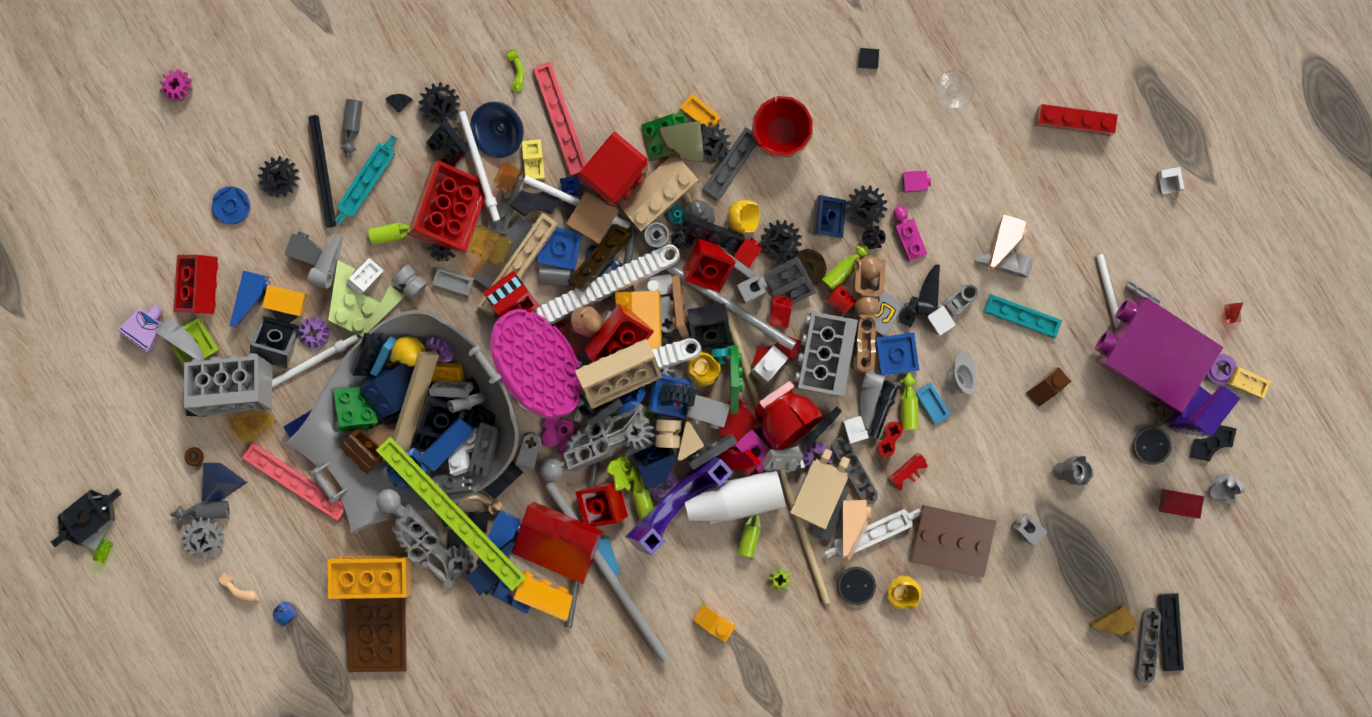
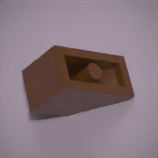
[1026,367,1072,407]

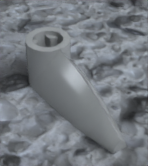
[308,235,343,288]
[975,253,1034,278]
[156,317,205,361]
[860,372,885,429]

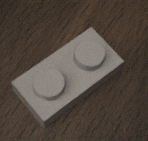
[762,450,804,470]

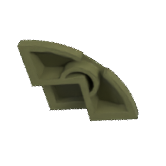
[659,121,703,162]

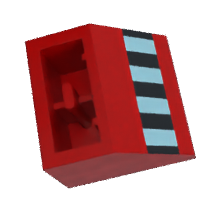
[483,270,539,317]

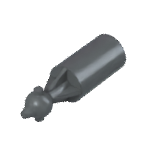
[341,99,363,158]
[539,267,596,287]
[170,501,230,522]

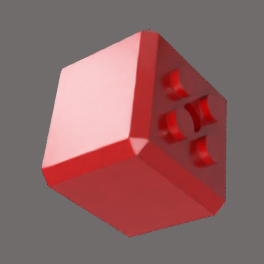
[577,131,648,207]

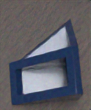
[202,463,248,501]

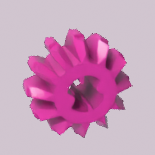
[160,69,193,102]

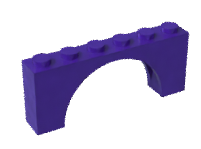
[1166,386,1241,437]
[625,457,733,555]

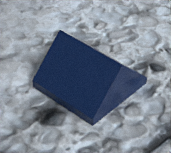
[813,195,846,238]

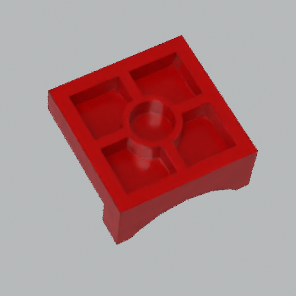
[716,398,761,449]
[888,453,928,491]

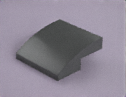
[764,256,816,305]

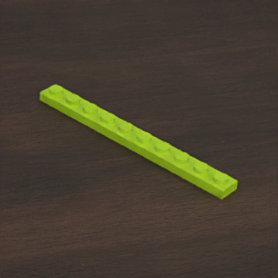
[376,437,526,591]

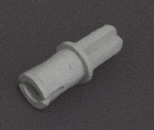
[447,392,486,413]

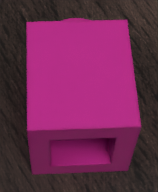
[902,170,931,193]

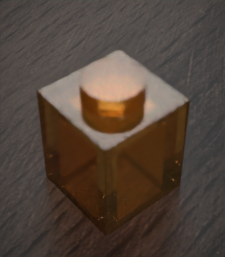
[493,161,522,193]

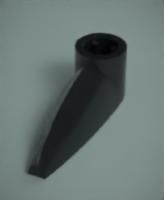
[917,264,940,318]

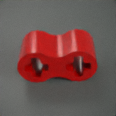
[876,422,903,457]

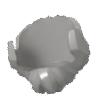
[1209,474,1246,505]

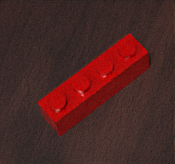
[1035,104,1118,136]

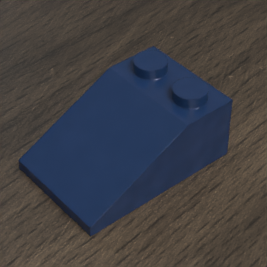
[359,362,432,419]
[466,539,517,596]

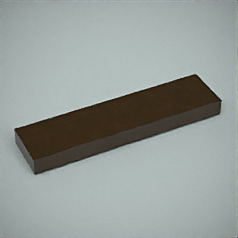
[567,224,632,292]

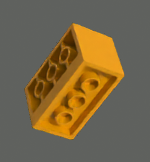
[327,555,412,599]

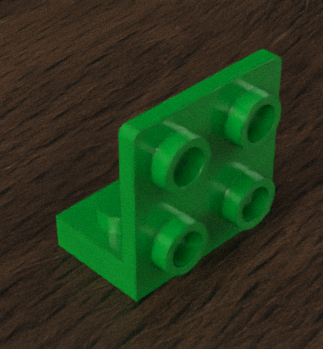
[641,113,686,161]
[333,387,378,432]

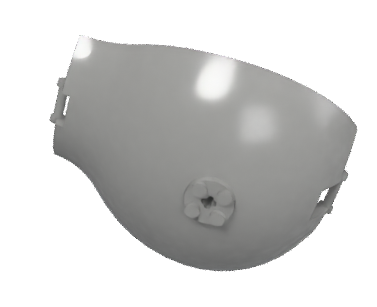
[286,310,519,534]

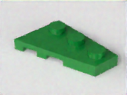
[730,345,743,414]

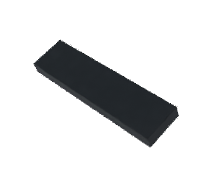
[1158,593,1184,671]

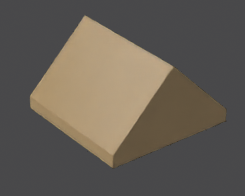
[677,421,704,460]

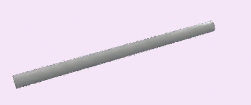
[648,250,796,350]

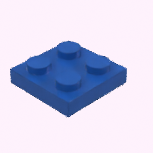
[537,227,583,271]
[876,332,919,375]

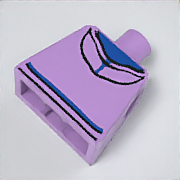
[117,304,164,352]

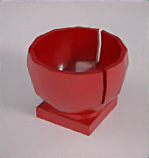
[752,96,813,158]
[754,381,823,450]

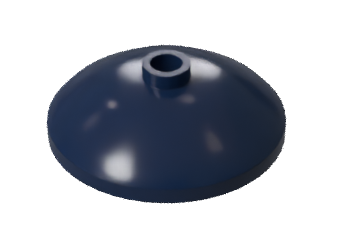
[470,101,524,158]

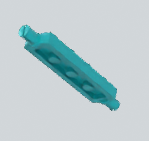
[334,134,398,225]

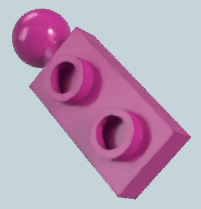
[893,206,928,261]

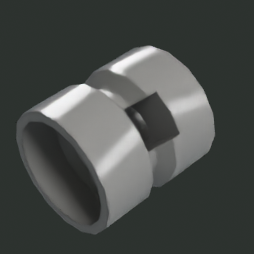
[644,222,670,249]
[391,264,428,301]

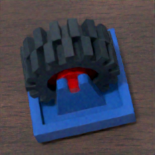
[648,374,696,419]

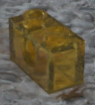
[468,225,515,264]
[231,410,278,445]

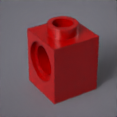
[734,238,762,268]
[769,296,793,328]

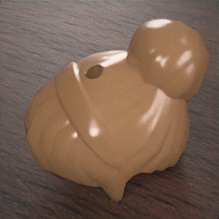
[570,306,603,338]

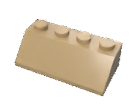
[619,154,700,232]
[575,339,662,409]

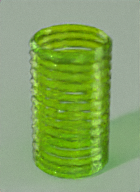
[92,539,113,564]

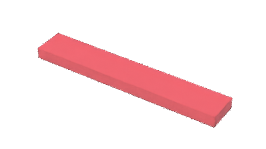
[533,62,587,177]
[242,442,345,522]

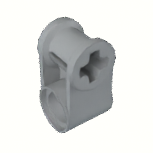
[942,284,978,318]
[660,296,675,334]
[515,432,541,471]

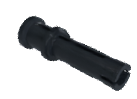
[867,381,901,439]

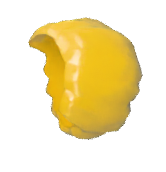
[727,199,760,233]
[390,336,426,366]
[686,352,721,387]
[886,576,922,609]

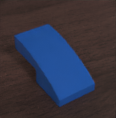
[491,579,531,614]

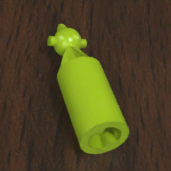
[368,222,410,245]
[822,245,868,292]
[901,372,919,430]
[628,466,654,521]
[737,513,761,558]

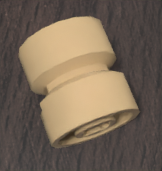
[655,420,681,448]

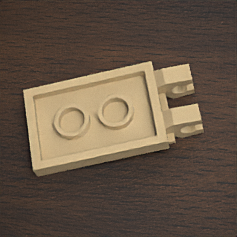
[789,448,850,530]

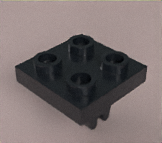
[425,121,470,168]
[578,394,623,427]

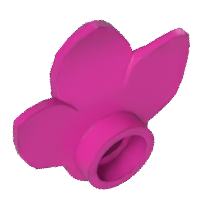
[541,418,575,454]

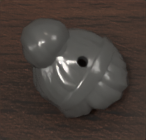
[683,200,715,224]
[1052,456,1093,486]

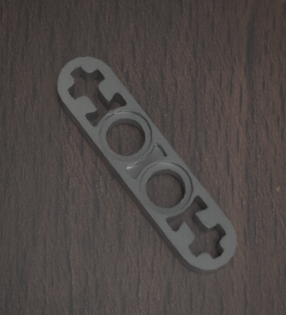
[832,437,878,504]
[1136,607,1161,683]

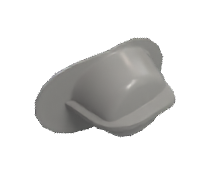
[947,351,975,395]

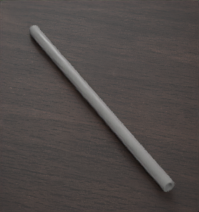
[545,482,670,663]

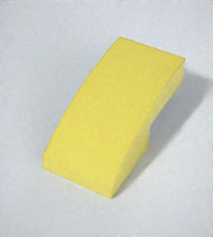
[522,139,545,181]

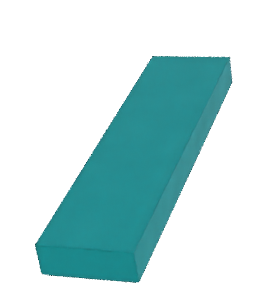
[983,294,1062,338]

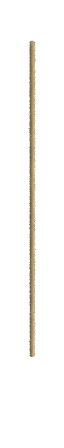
[655,114,831,605]

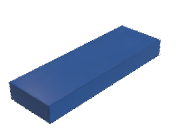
[420,417,474,471]

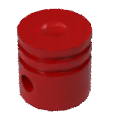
[825,285,856,317]

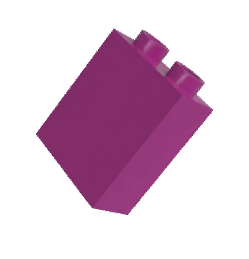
[1095,297,1224,413]

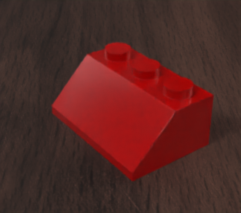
[173,255,218,314]
[585,304,654,362]

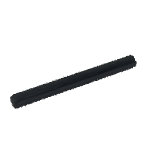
[308,115,337,228]

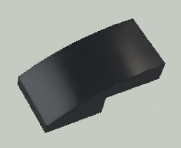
[462,405,496,428]

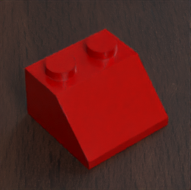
[683,239,736,293]
[575,481,628,527]

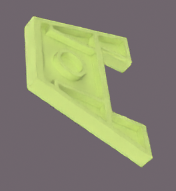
[328,260,405,337]

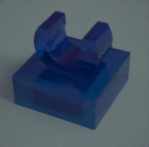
[560,176,582,196]

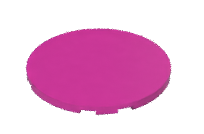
[490,309,582,419]

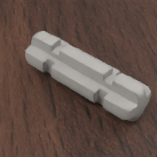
[1125,280,1161,305]

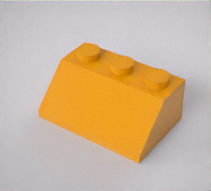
[615,291,662,349]
[508,570,573,621]

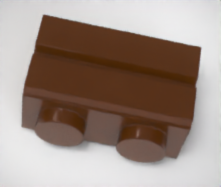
[340,428,384,475]

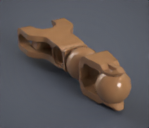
[852,255,886,373]

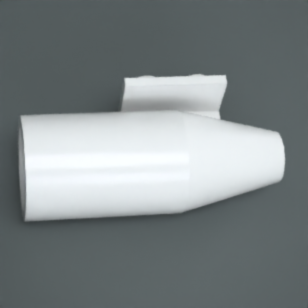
[685,470,786,524]

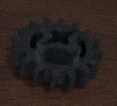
[418,82,461,125]
[701,122,731,164]
[258,156,301,198]
[846,185,888,227]
[761,220,802,262]

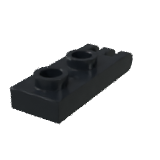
[350,333,385,376]

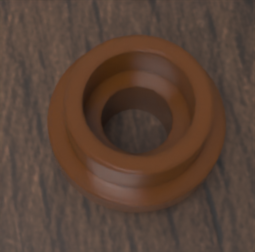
[184,447,204,466]

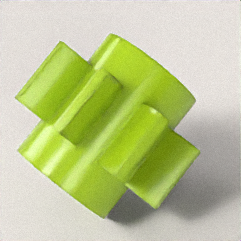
[768,567,792,592]

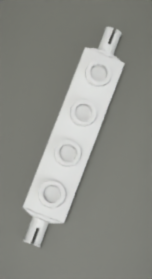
[824,508,920,559]

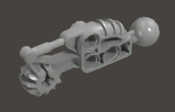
[539,403,655,482]
[376,489,474,588]

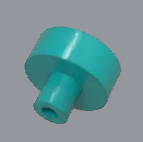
[668,205,685,224]
[711,348,730,364]

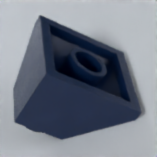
[634,445,676,489]

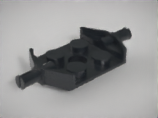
[50,488,122,548]

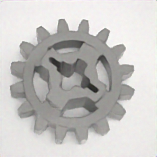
[181,517,224,559]

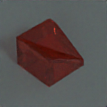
[1225,302,1243,323]

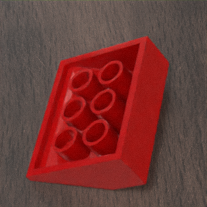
[407,160,490,252]
[514,502,604,584]

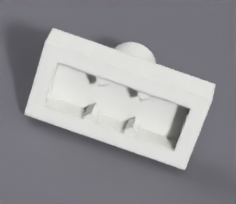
[346,258,384,295]
[634,274,672,295]

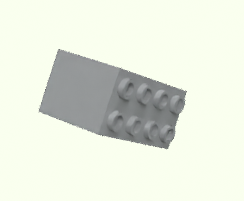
[793,312,858,396]
[184,354,272,416]

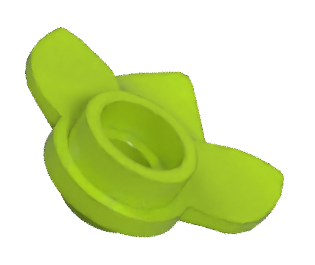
[607,456,632,491]

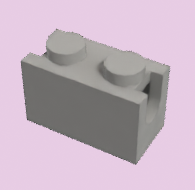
[736,275,768,304]
[687,395,730,430]
[1012,514,1047,546]

